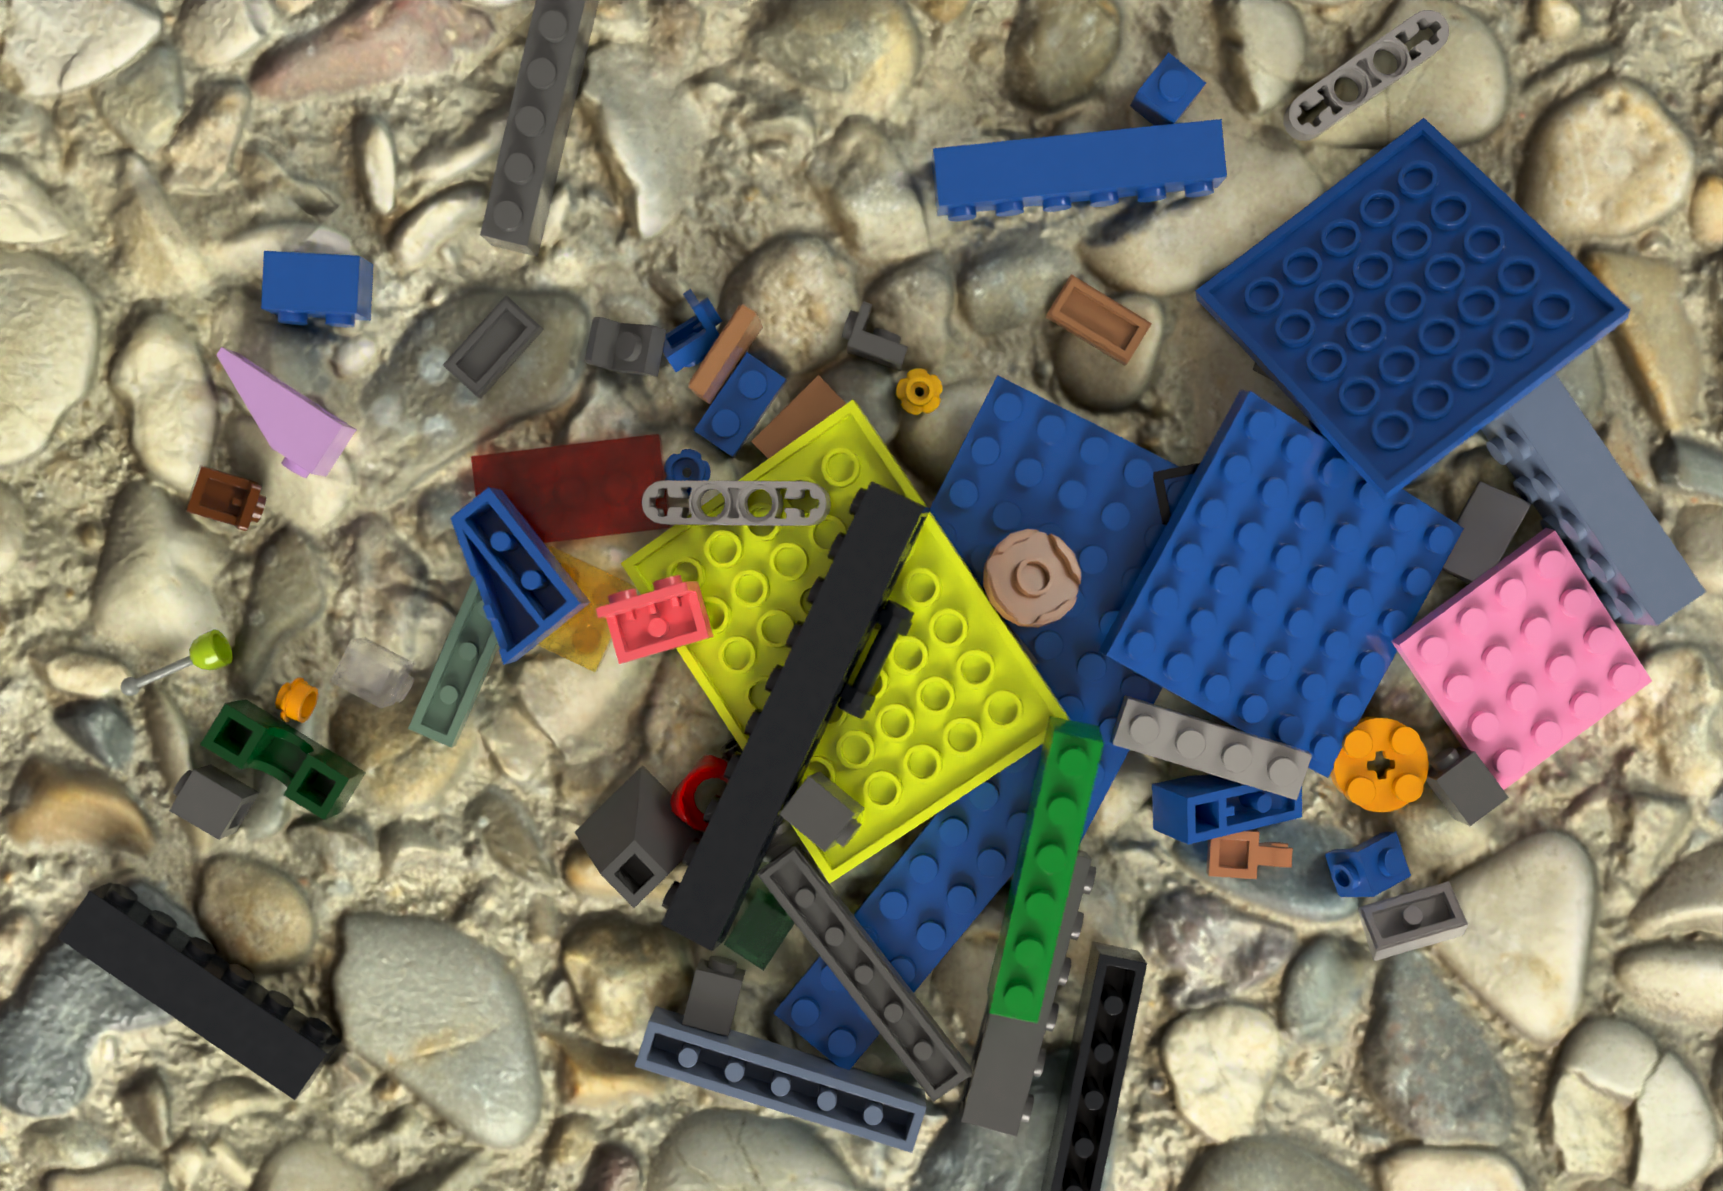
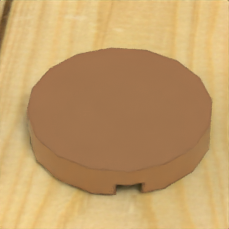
[983,529,1081,628]

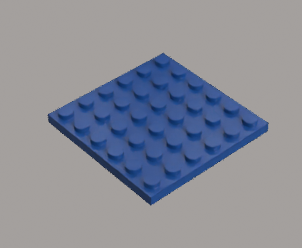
[1195,118,1631,501]
[1098,390,1464,778]

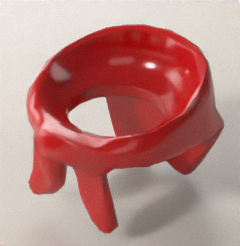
[670,755,729,832]

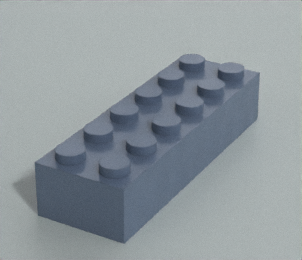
[1481,373,1706,626]

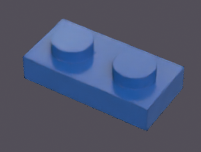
[694,352,787,458]

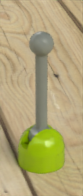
[121,629,233,696]

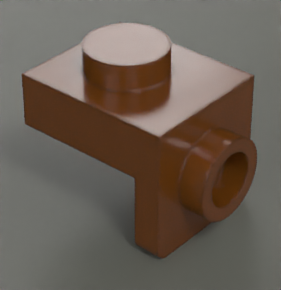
[185,465,266,531]

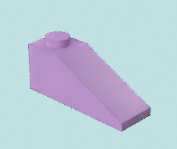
[217,347,357,478]

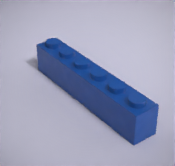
[931,119,1227,221]

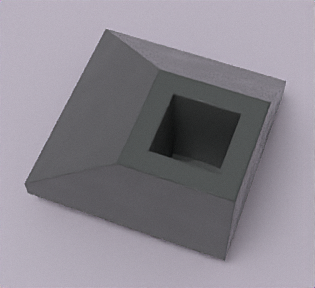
[574,765,704,908]

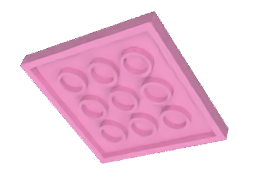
[1391,528,1652,790]

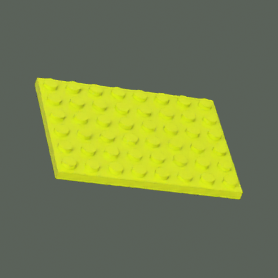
[621,400,1071,884]

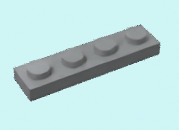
[1110,695,1312,800]

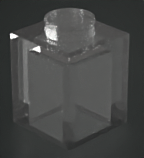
[330,637,415,708]

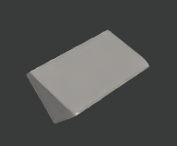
[1442,482,1531,584]
[1358,881,1468,961]

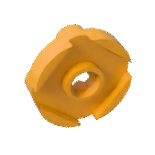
[1330,717,1429,812]

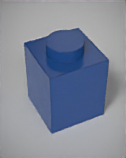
[1130,52,1206,126]

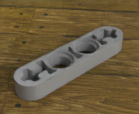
[1284,10,1449,141]
[642,481,831,526]

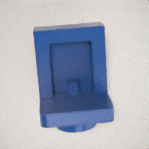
[663,289,723,372]
[1325,832,1411,897]

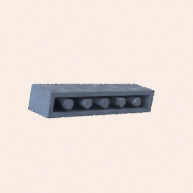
[635,1006,927,1153]

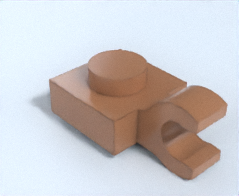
[1206,829,1293,879]

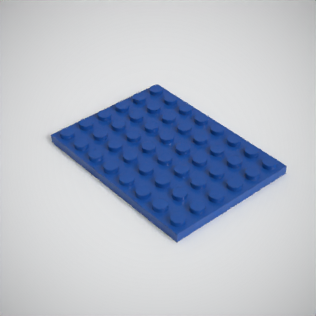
[930,375,1193,843]

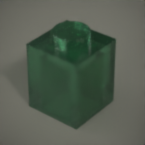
[724,888,795,971]

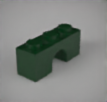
[200,699,366,820]

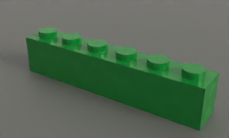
[987,716,1104,1023]

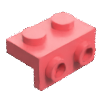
[596,575,714,664]

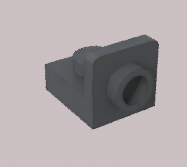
[842,301,908,371]
[585,317,667,377]

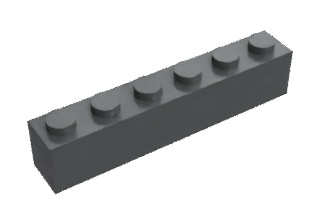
[480,0,599,257]
[959,850,1096,1137]

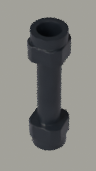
[837,600,915,719]

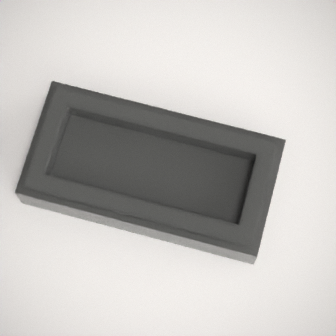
[443,296,544,399]

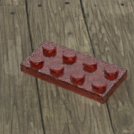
[471,434,672,544]

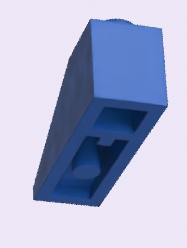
[1152,774,1302,845]

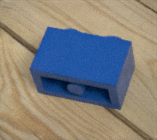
[261,251,374,328]

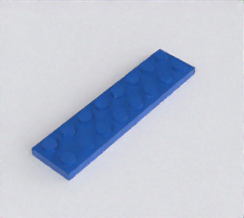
[774,745,1043,1070]

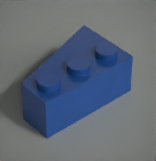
[450,487,591,665]

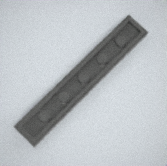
[757,842,972,1102]

